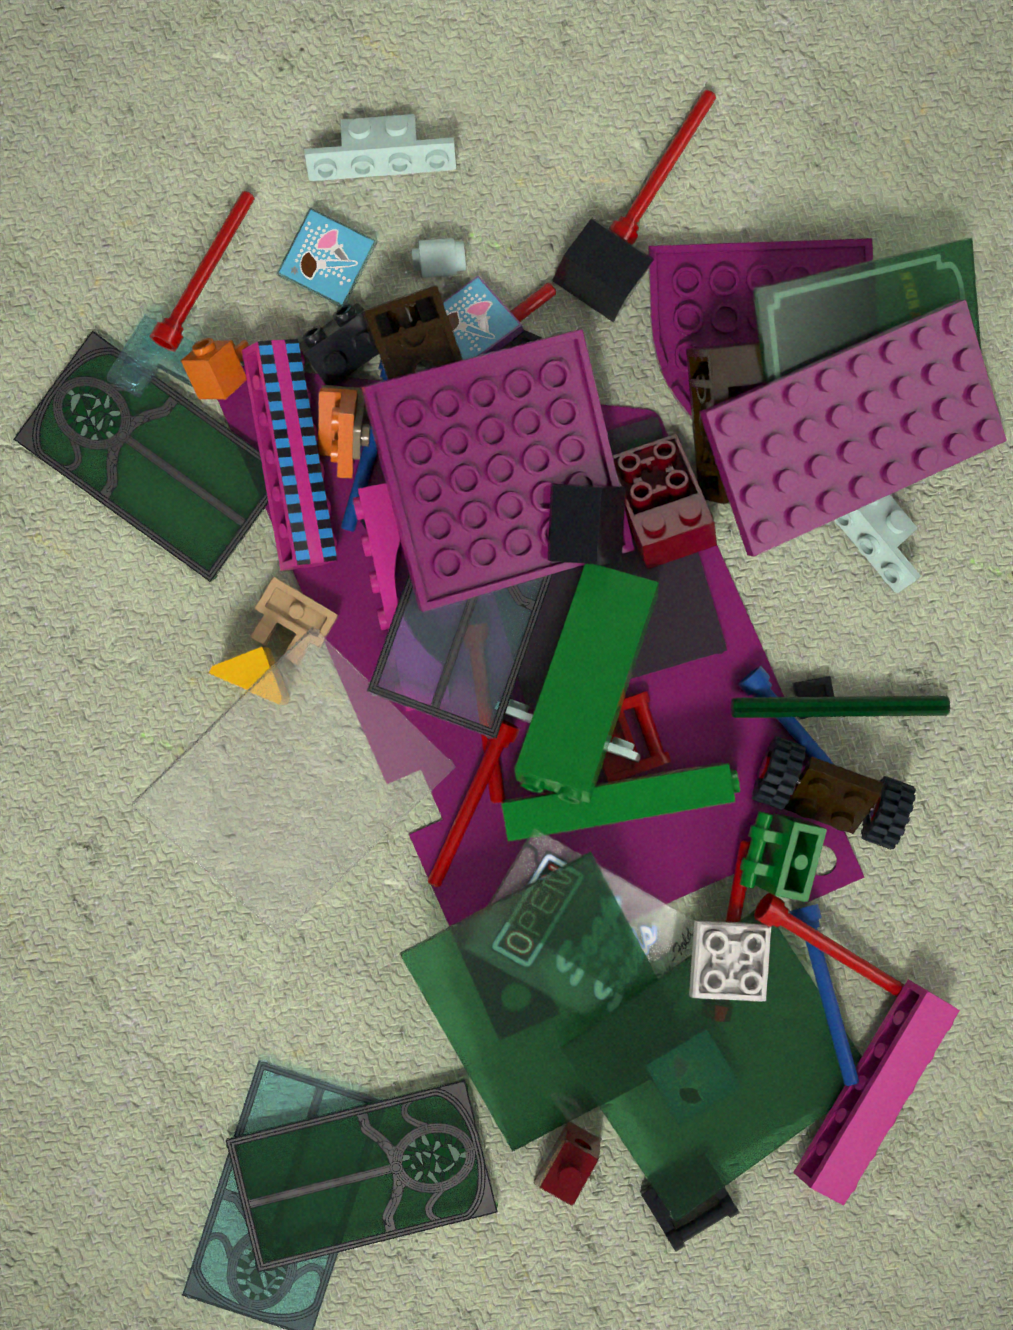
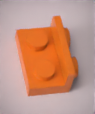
[318,388,358,478]

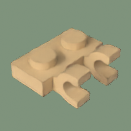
[250,577,339,665]

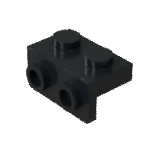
[299,303,378,386]

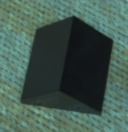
[552,217,654,322]
[547,484,625,565]

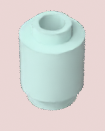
[412,238,466,278]

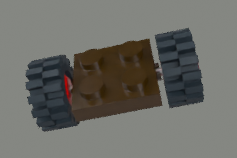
[752,736,916,850]

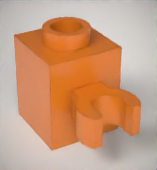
[181,338,249,399]

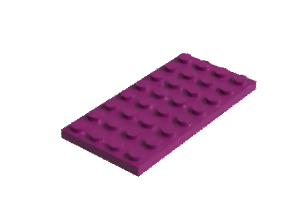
[700,300,1007,557]

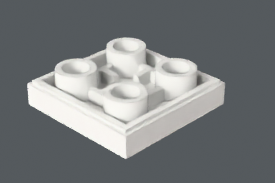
[689,920,771,1001]

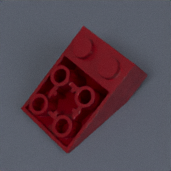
[612,434,717,570]

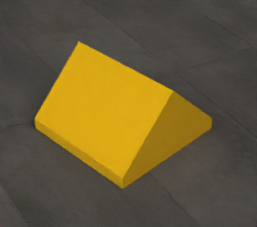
[209,646,290,704]

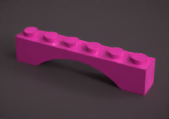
[353,483,451,711]

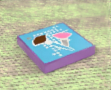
[443,275,524,360]

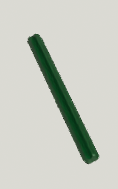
[730,696,950,718]

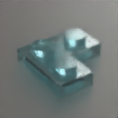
[107,315,195,398]

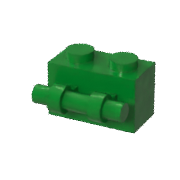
[740,811,827,902]

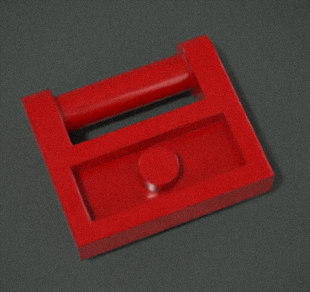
[602,691,672,782]

